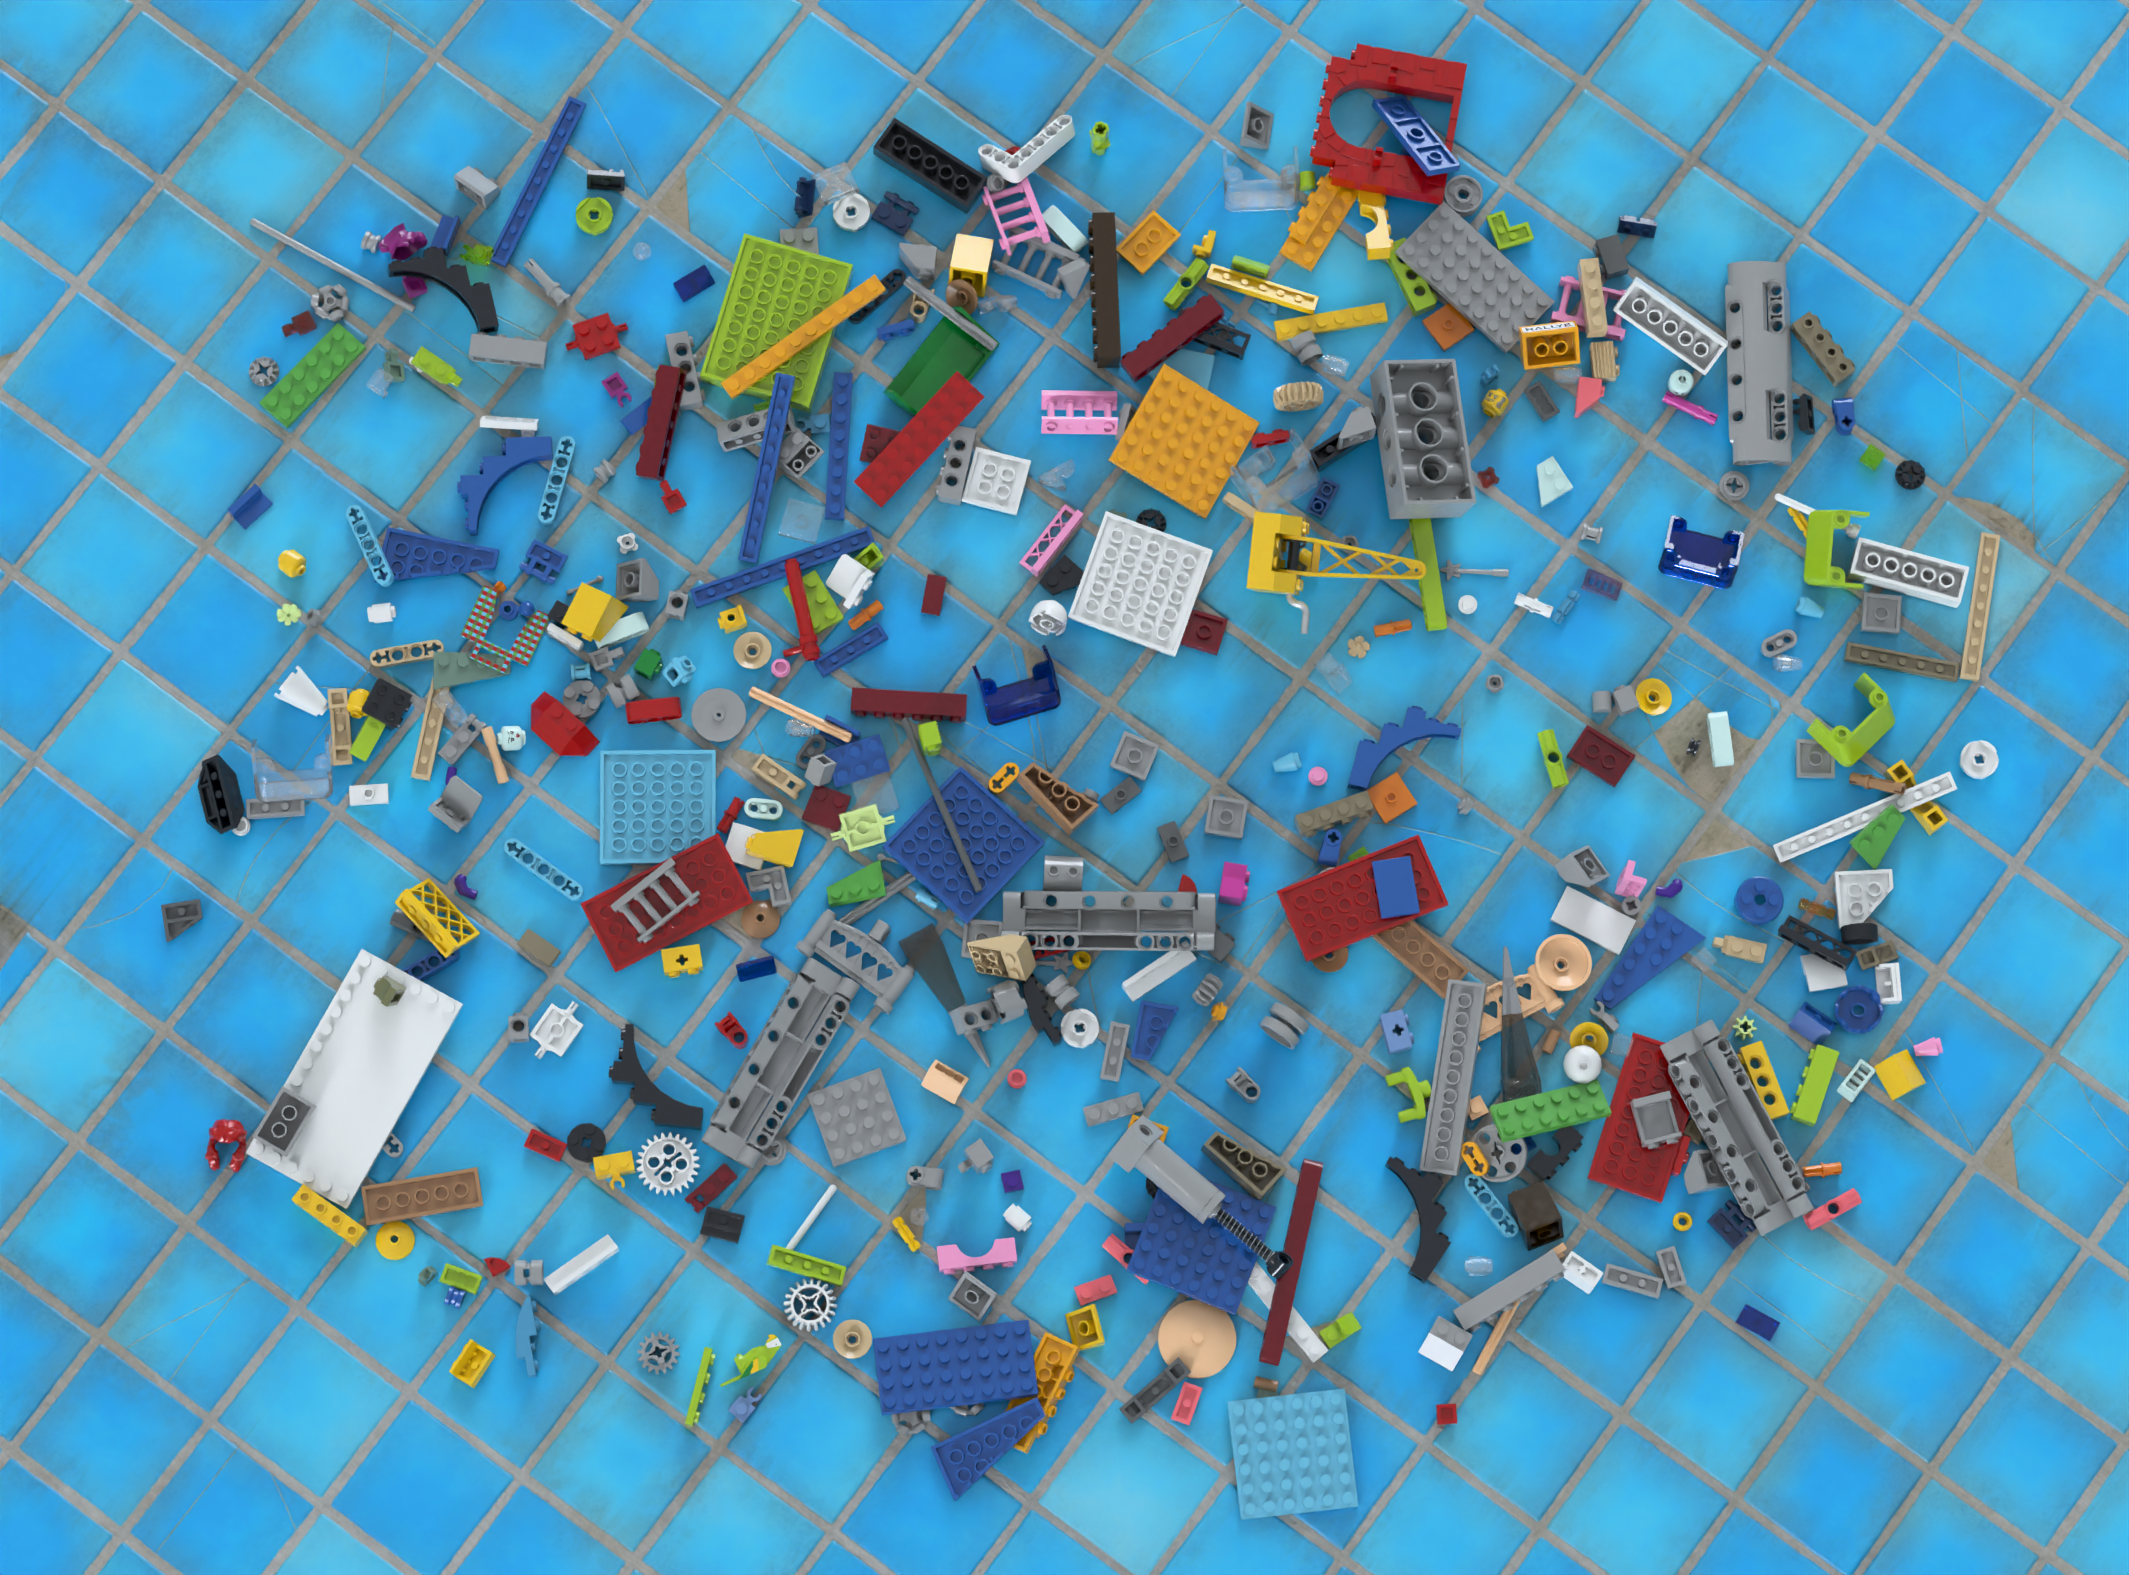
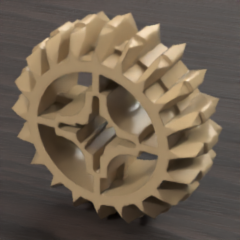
[1273,381,1324,412]

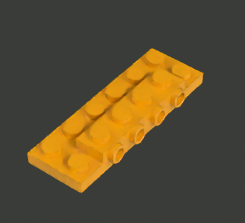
[1279,173,1358,272]
[1005,1332,1080,1454]

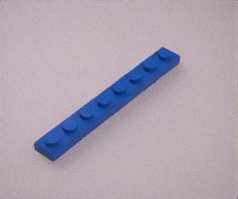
[825,372,853,521]

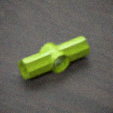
[1089,121,1111,156]
[1163,257,1209,311]
[1537,729,1569,789]

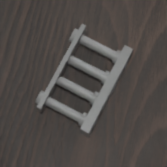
[992,226,1080,299]
[610,858,700,943]

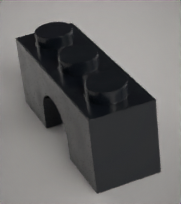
[1526,1126,1583,1181]

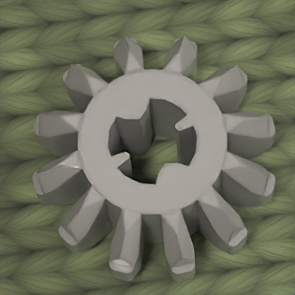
[1192,973,1223,1007]

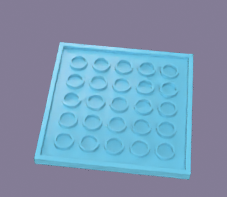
[600,750,716,865]
[1227,1389,1358,1520]

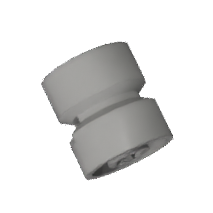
[1290,330,1323,365]
[605,674,640,708]
[1044,974,1080,1010]
[514,1260,544,1286]

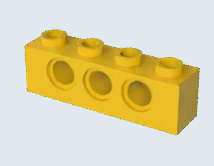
[1737,1040,1790,1121]
[291,1184,368,1248]

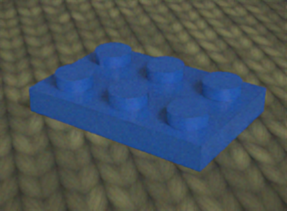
[824,734,891,788]

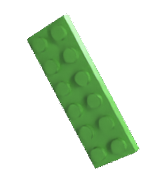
[259,323,366,429]
[1489,1079,1612,1143]

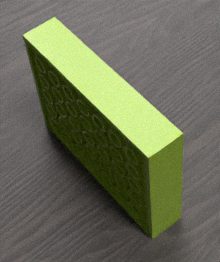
[700,233,854,413]

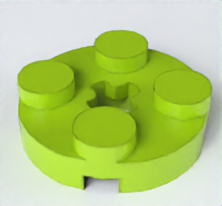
[576,197,613,236]

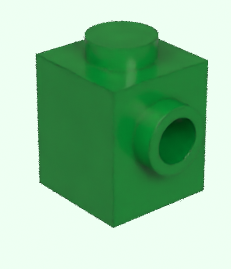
[634,648,664,681]

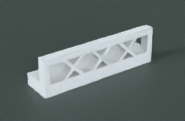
[1122,940,1196,1003]
[544,1234,619,1296]

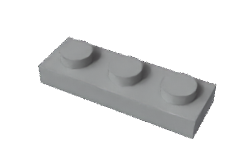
[246,795,306,820]
[1100,1021,1130,1083]
[1083,1092,1144,1127]
[1601,1263,1663,1299]

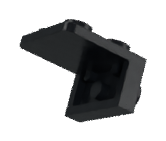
[362,678,412,731]

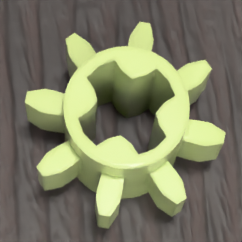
[1732,1016,1757,1041]

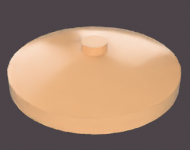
[1158,1300,1236,1379]

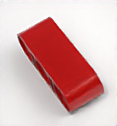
[625,697,682,724]

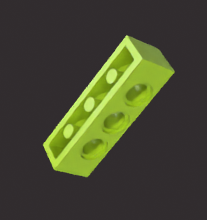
[1387,237,1438,317]

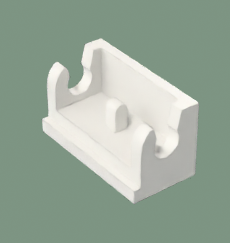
[1874,963,1902,1005]
[1563,1251,1604,1295]

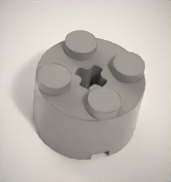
[986,980,1027,1024]

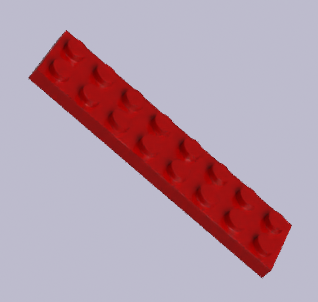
[854,371,984,508]

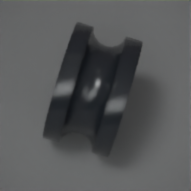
[1686,738,1701,757]

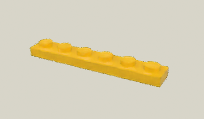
[1206,263,1319,315]
[1274,302,1388,341]

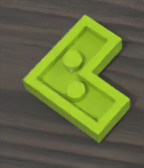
[1486,210,1534,252]

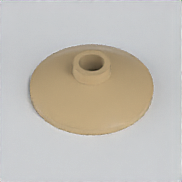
[733,632,772,669]
[833,1320,872,1359]

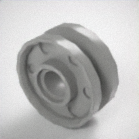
[1442,175,1483,218]

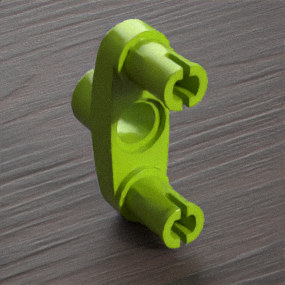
[1385,1066,1431,1123]

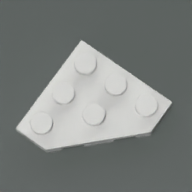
[1834,869,1894,930]

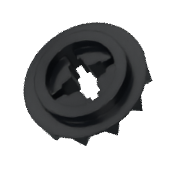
[1895,460,1926,490]
[1136,508,1166,532]

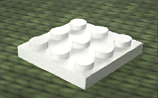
[962,447,1031,516]

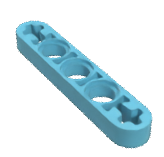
[538,436,576,525]
[346,505,394,587]
[504,838,584,901]

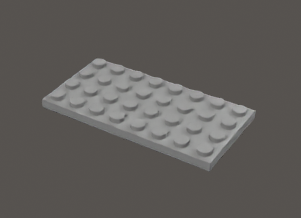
[1395,201,1554,354]

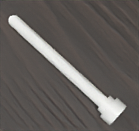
[1774,493,1861,540]
[785,1184,837,1250]

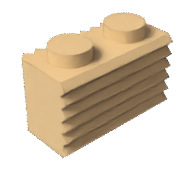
[1589,341,1620,382]

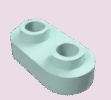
[744,798,783,820]

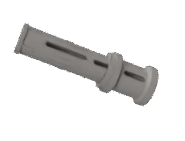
[524,258,571,308]

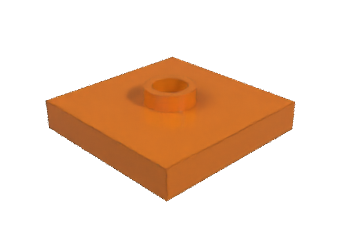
[1422,303,1475,352]
[1367,772,1418,824]

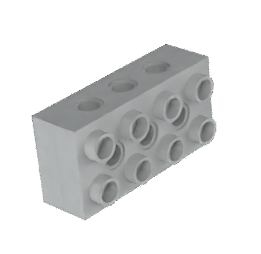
[1369,359,1476,519]

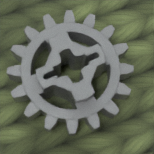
[637,1331,680,1375]

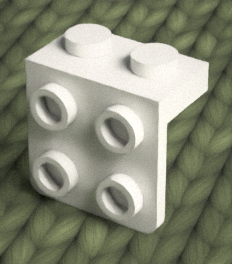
[826,554,875,609]

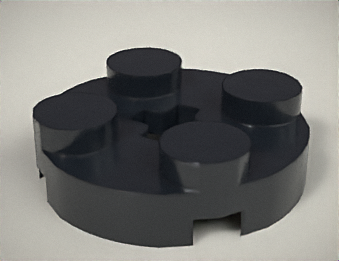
[567,1123,606,1163]

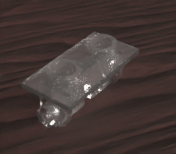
[432,687,469,729]

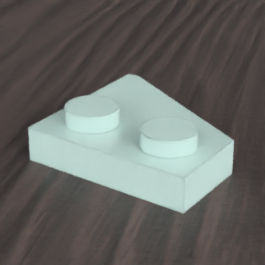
[1536,456,1573,507]

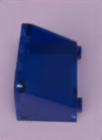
[1658,515,1745,589]

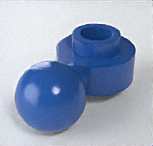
[499,601,535,621]

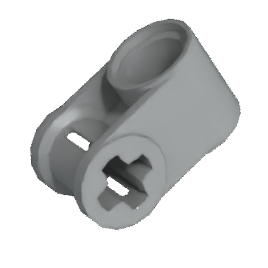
[1225,1067,1261,1104]
[906,1166,944,1190]

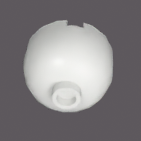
[1029,600,1068,636]
[1563,1045,1602,1084]

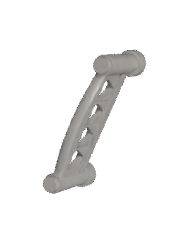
[795,909,915,1015]

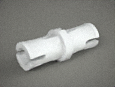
[1514,592,1554,618]

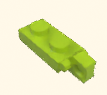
[410,346,463,388]

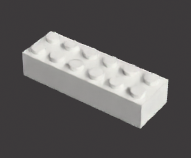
[1613,277,1728,375]
[1847,537,1970,608]

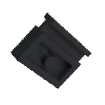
[700,1206,745,1244]

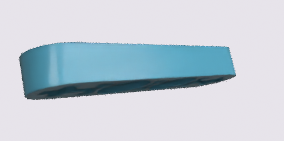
[1464,1174,1519,1238]

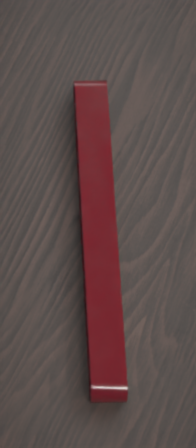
[1259,1158,1323,1366]

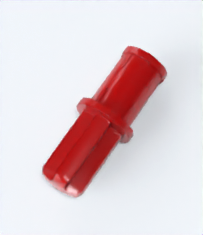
[717,797,745,834]

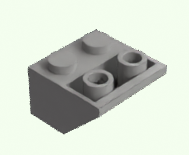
[778,427,825,479]

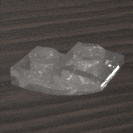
[977,295,1017,314]

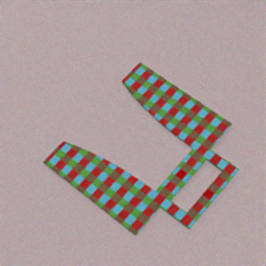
[460,585,549,674]

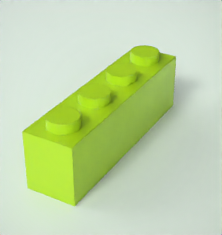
[1789,1044,1839,1127]

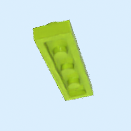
[767,1244,846,1287]
[685,1347,716,1427]

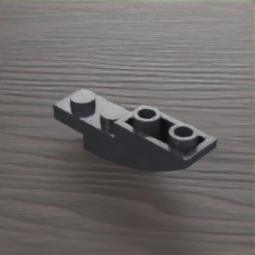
[1023,973,1062,1047]

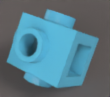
[662,655,697,687]

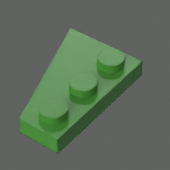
[1849,803,1905,870]
[826,860,887,908]

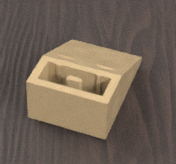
[967,934,1037,981]

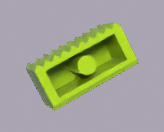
[918,721,942,757]

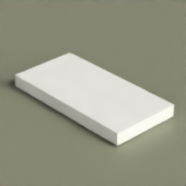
[1550,886,1636,955]

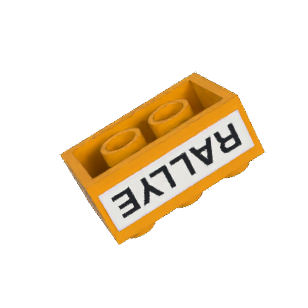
[1519,320,1580,370]

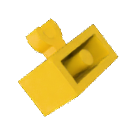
[593,1151,636,1190]

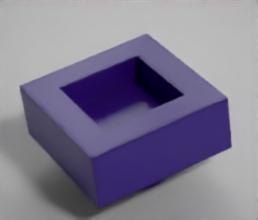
[1001,1170,1024,1194]

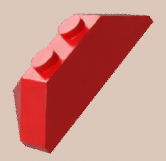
[531,691,600,756]

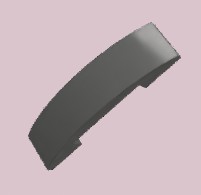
[1119,1357,1191,1424]

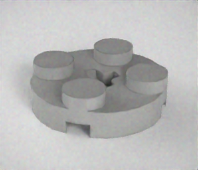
[563,680,601,719]

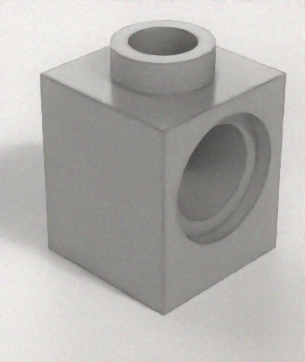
[665,590,689,621]
[508,1013,530,1043]

